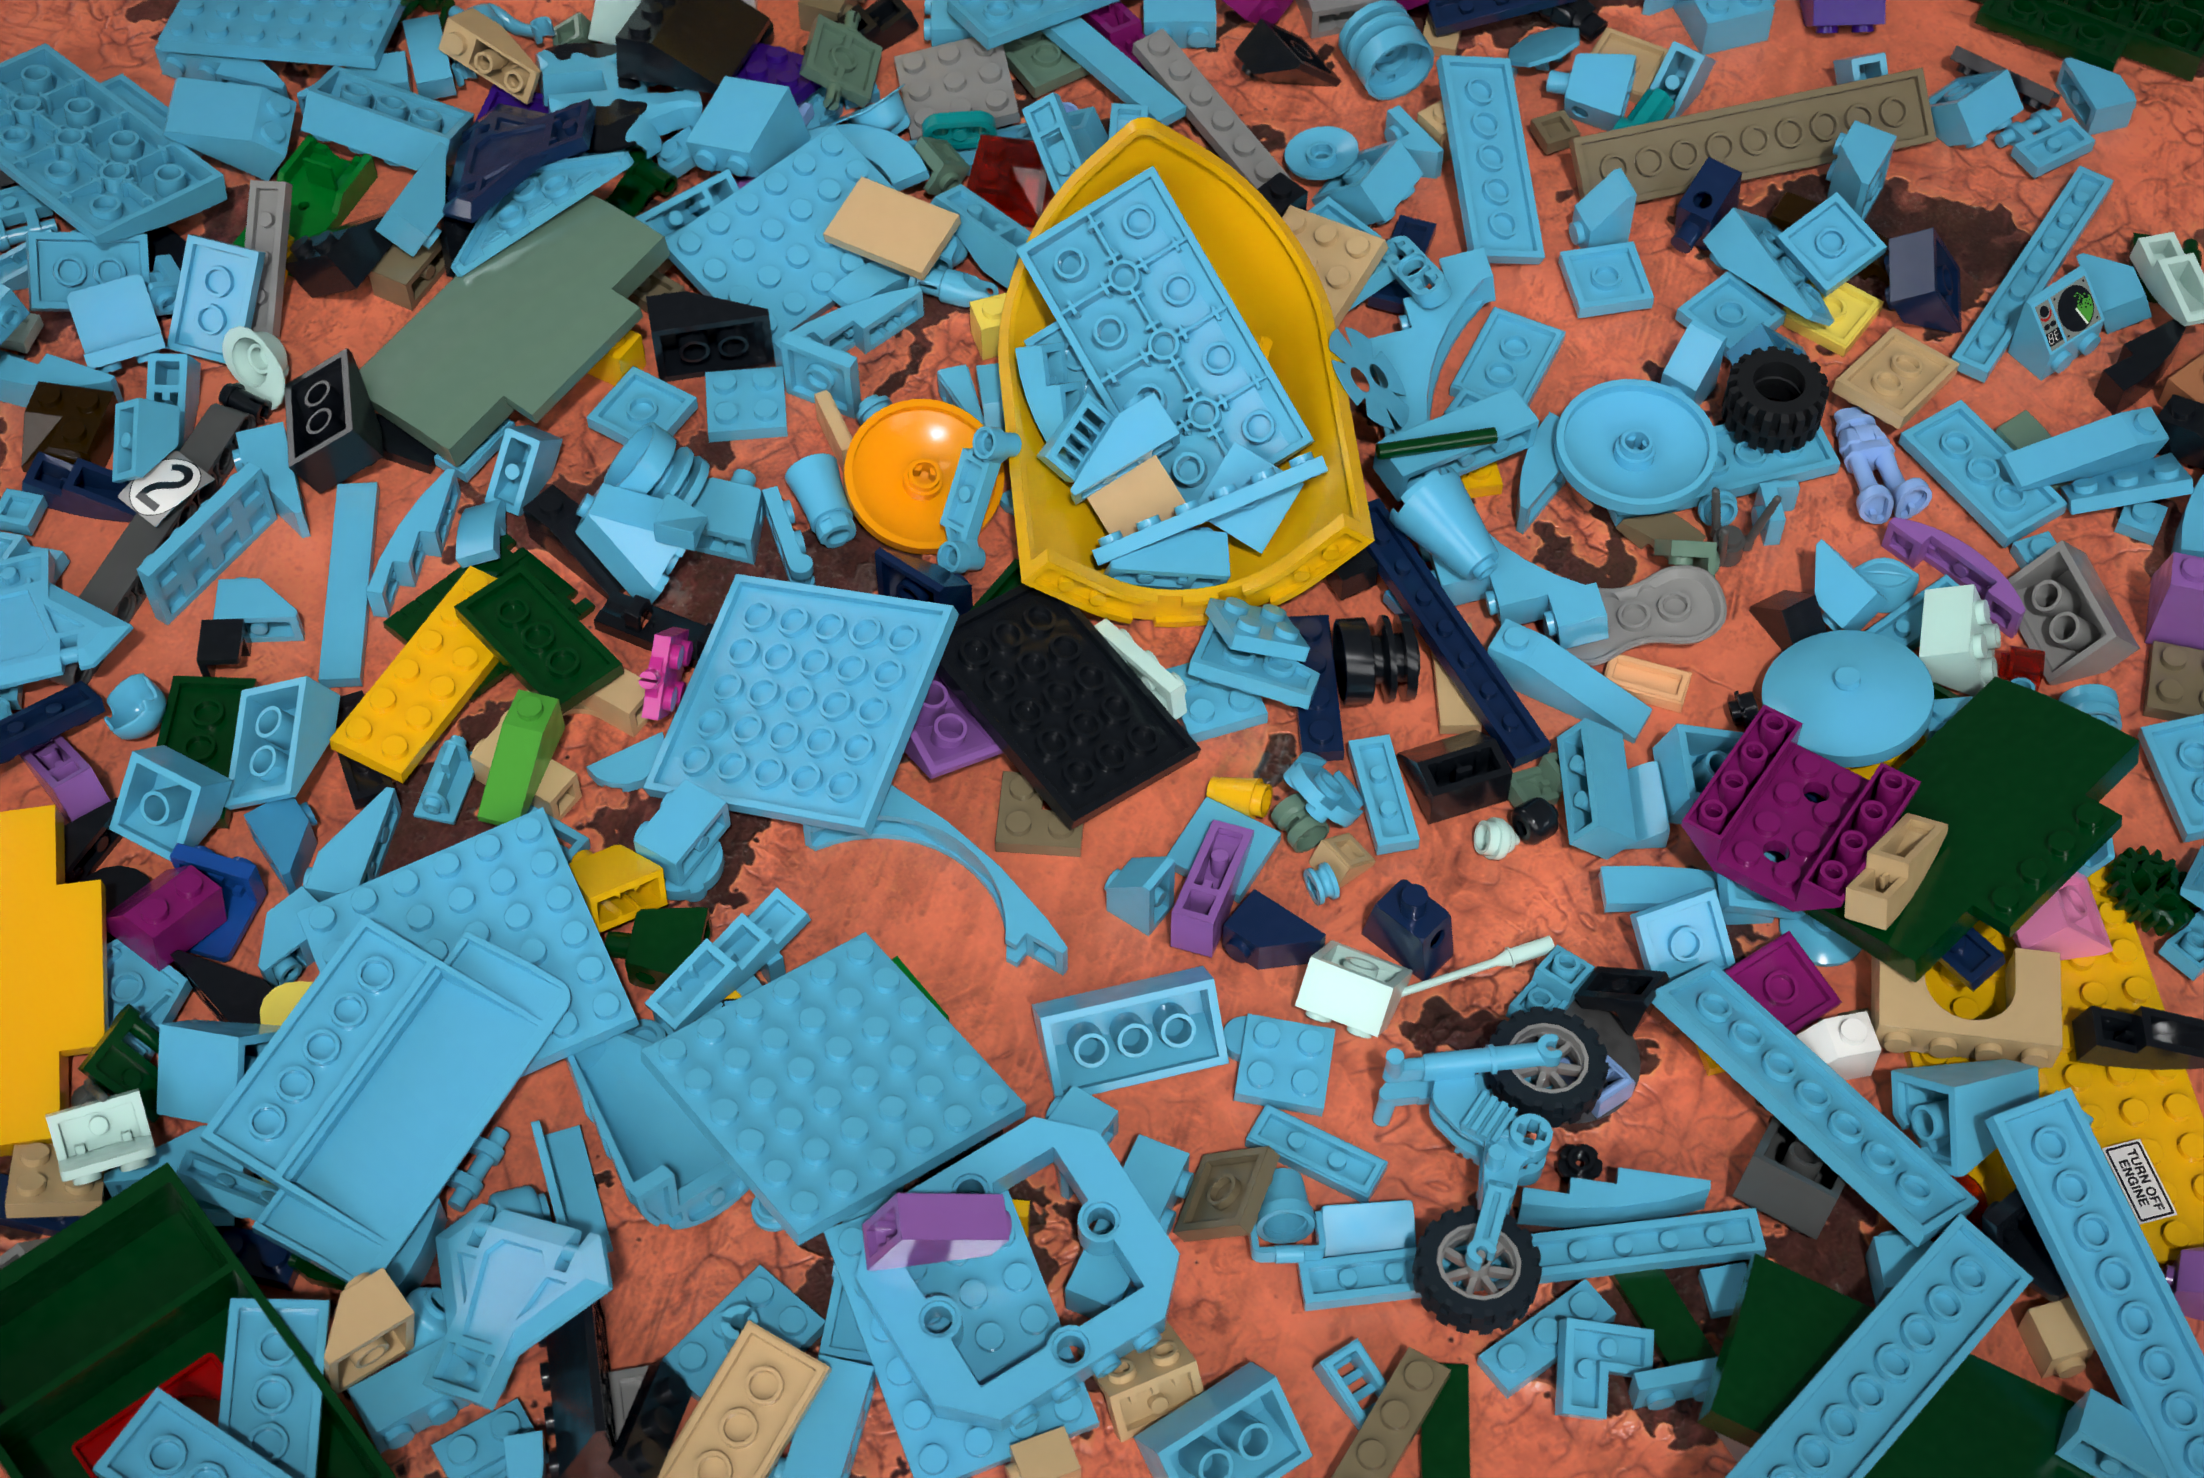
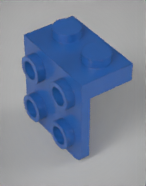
[169,843,267,962]

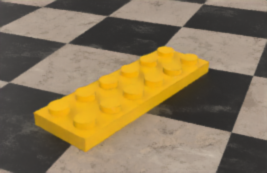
[329,566,499,784]

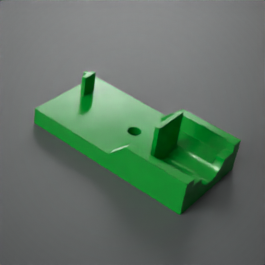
[233,134,378,277]

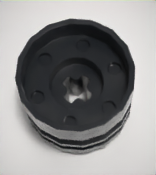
[1333,613,1420,706]

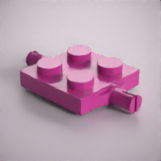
[638,627,693,721]

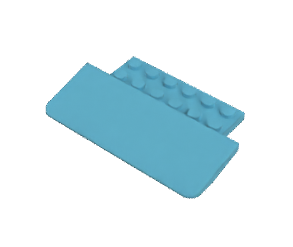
[199,915,571,1283]

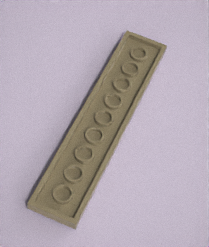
[1569,68,1937,203]

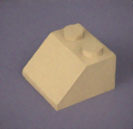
[324,1267,415,1395]

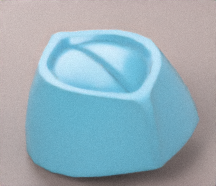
[1855,557,1919,613]

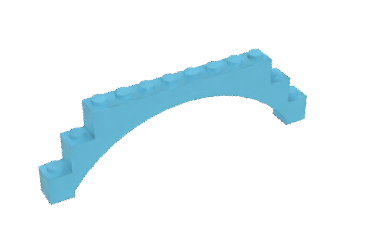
[1369,247,1609,649]

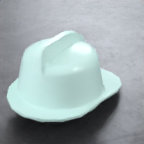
[222,326,289,410]

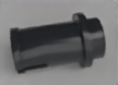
[219,383,272,424]

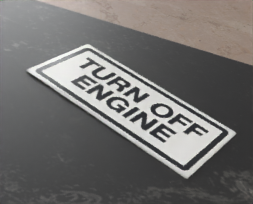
[2102,1139,2178,1225]

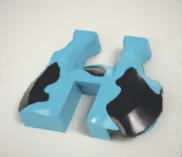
[535,43,703,159]

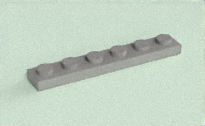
[1132,28,1291,189]

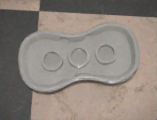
[1543,565,1727,667]

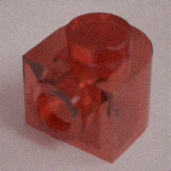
[1997,645,2045,692]

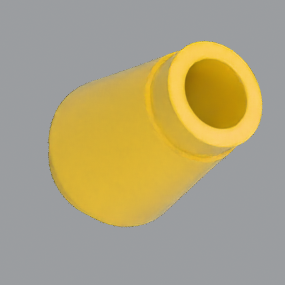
[1206,776,1273,819]

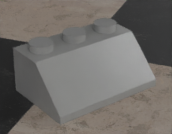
[2007,540,2140,686]

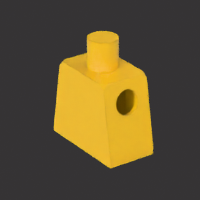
[569,845,668,933]

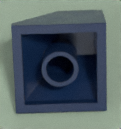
[874,547,973,617]

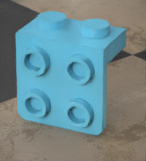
[67,274,166,373]

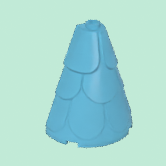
[565,1032,749,1230]

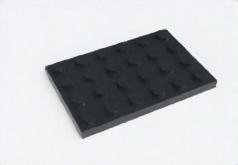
[936,584,1201,831]

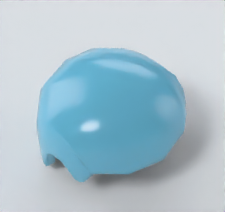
[104,673,166,740]

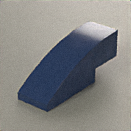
[22,451,136,522]

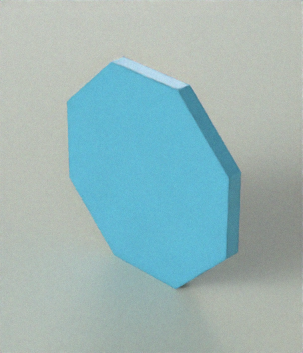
[1509,27,1580,71]

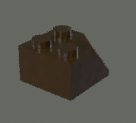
[21,381,118,472]

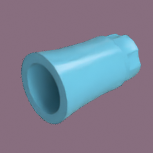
[785,453,856,548]

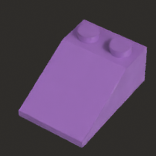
[904,673,1004,779]

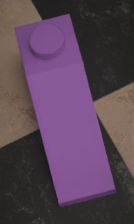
[19,734,110,823]
[1171,819,1254,958]

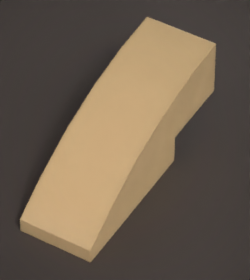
[1844,813,1948,930]

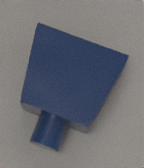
[1671,157,1742,253]
[1362,879,1454,981]

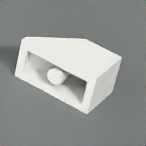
[1796,1011,1882,1080]

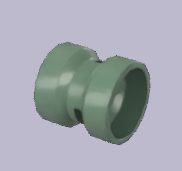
[1271,793,1330,853]

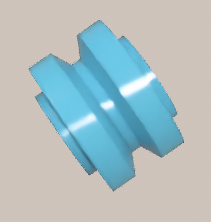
[2058,684,2122,730]

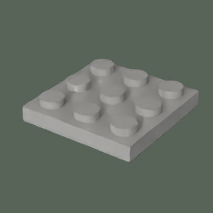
[894,37,1021,142]

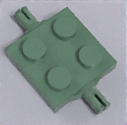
[799,10,883,110]

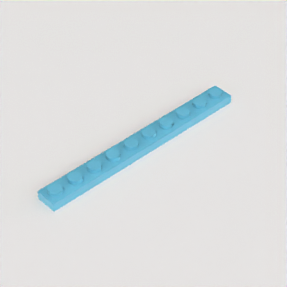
[1298,1208,1766,1311]

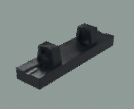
[594,590,714,668]

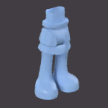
[1834,406,1932,524]

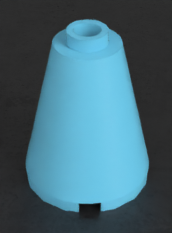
[1389,466,1499,581]

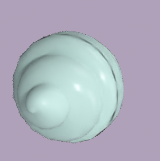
[1474,817,1520,860]

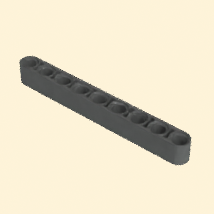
[46,403,256,687]

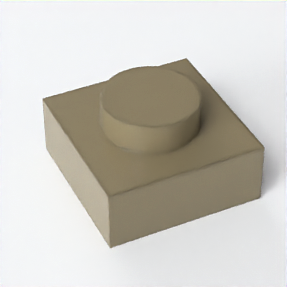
[1530,109,1581,155]

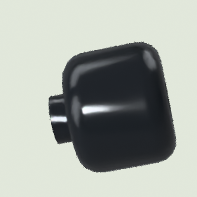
[1511,797,1559,845]

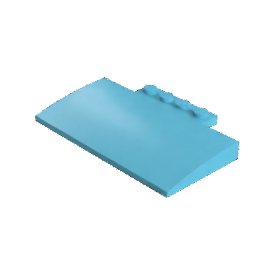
[0,43,227,244]
[1016,166,1315,503]

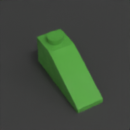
[477,689,565,826]

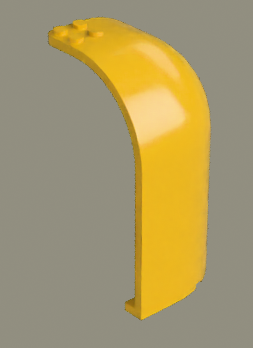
[998,117,1375,627]

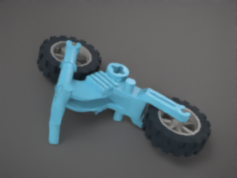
[1372,1006,1609,1335]

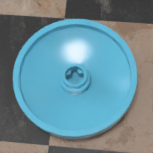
[1554,379,1718,515]
[1762,630,1934,768]

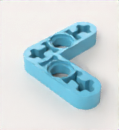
[1348,236,1451,312]

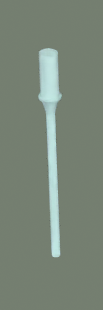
[1401,936,1555,997]

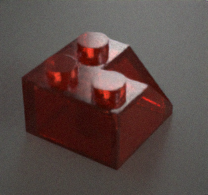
[967,134,1052,228]

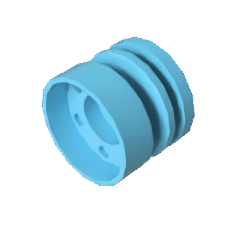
[1338,0,1434,100]
[603,422,710,505]

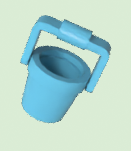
[1249,1168,1326,1264]

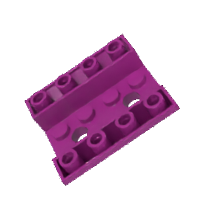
[1681,705,1921,912]

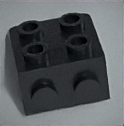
[1981,1187,2068,1302]

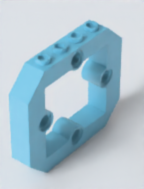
[855,1116,1180,1431]

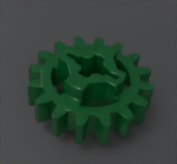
[2104,846,2197,937]

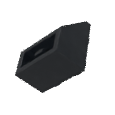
[1397,730,1513,824]

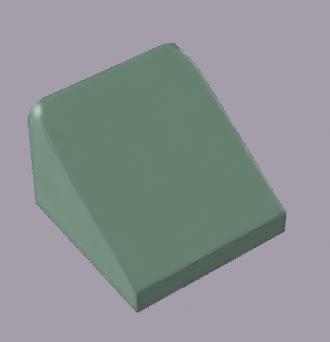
[552,12,598,46]

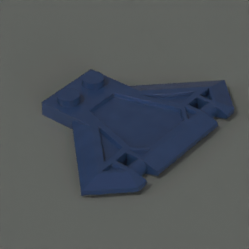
[442,99,597,223]

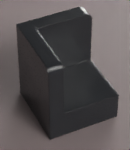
[196,619,252,677]

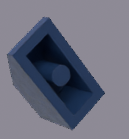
[1222,889,1326,970]

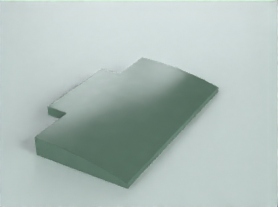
[359,193,670,467]

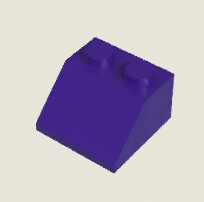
[1799,0,1886,34]

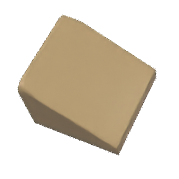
[1309,833,1376,888]

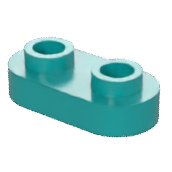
[922,111,997,149]

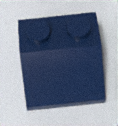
[1884,227,1962,334]

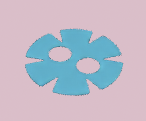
[1329,327,1409,430]

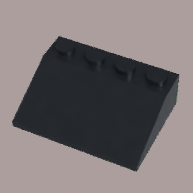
[615,0,770,94]
[538,1298,621,1478]

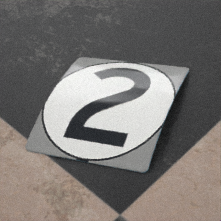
[118,451,215,527]

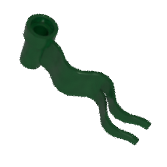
[604,148,678,217]

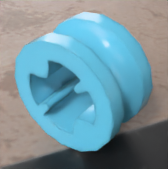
[1303,862,1340,906]

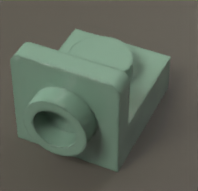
[914,136,971,195]
[1654,539,1720,577]

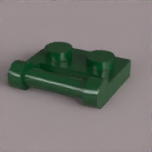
[78,1004,160,1123]

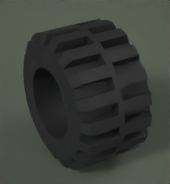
[1721,346,1829,453]

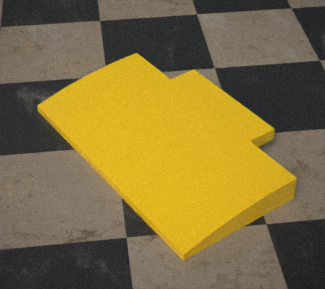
[0,805,109,1157]

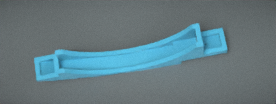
[802,785,1068,976]

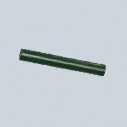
[1376,427,1498,460]

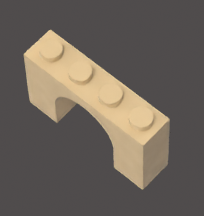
[470,668,650,821]
[1871,948,2063,1069]

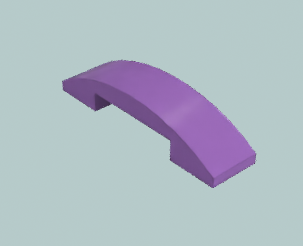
[1881,517,2026,639]

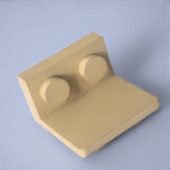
[1077,1321,1204,1442]

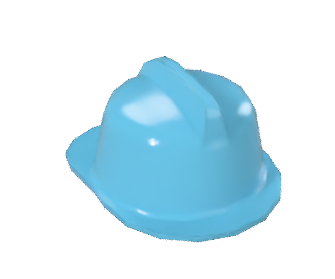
[827,84,911,135]

